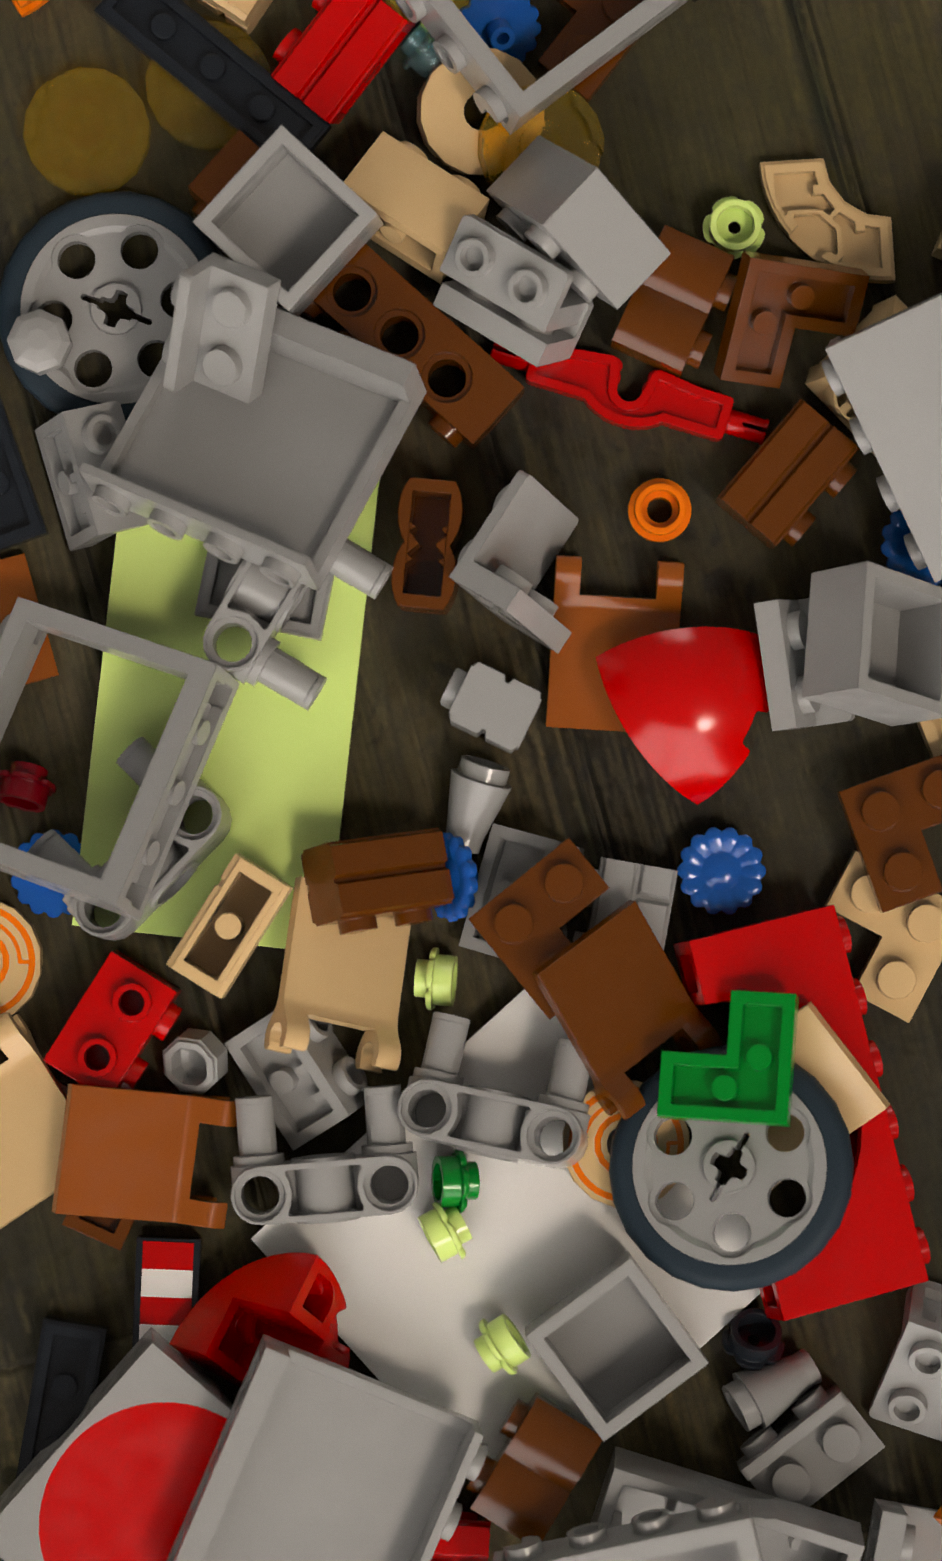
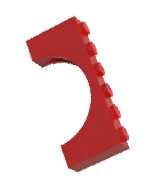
[673,905,930,1321]

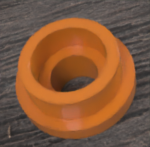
[628,478,692,543]

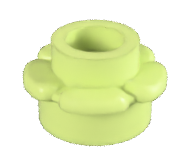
[702,196,765,259]
[414,947,458,1010]
[417,1202,472,1263]
[474,1314,531,1375]

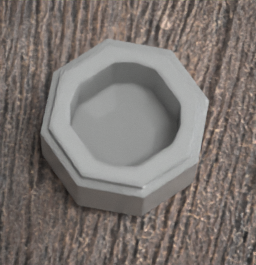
[7,309,73,376]
[163,1028,228,1095]

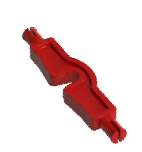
[490,342,770,445]

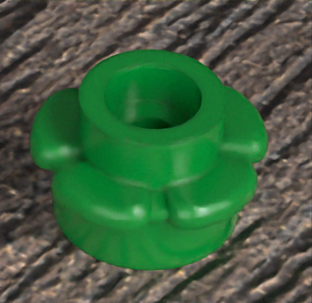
[431,1149,480,1213]

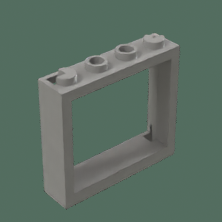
[395,0,687,135]
[0,597,240,922]
[493,1497,763,1561]

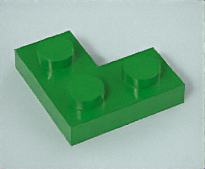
[657,990,799,1127]

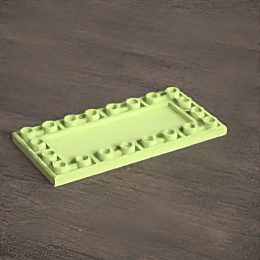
[72,479,380,949]

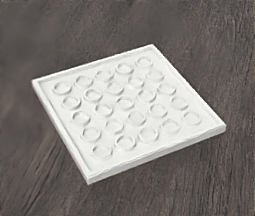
[251,989,760,1459]

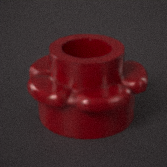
[0,761,57,812]

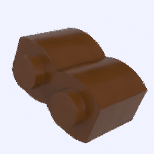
[611,225,737,378]
[391,477,465,615]
[465,1392,602,1541]

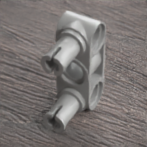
[203,539,394,710]
[27,737,232,941]
[398,1012,591,1169]
[230,1084,419,1225]

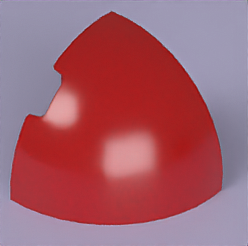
[596,626,769,805]
[169,1252,350,1387]

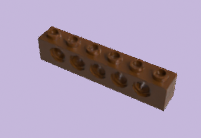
[188,130,525,451]

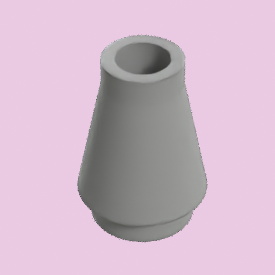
[445,755,512,854]
[722,1348,822,1432]

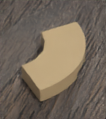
[759,158,895,284]

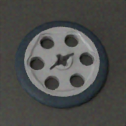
[0,191,223,421]
[609,1045,854,1292]

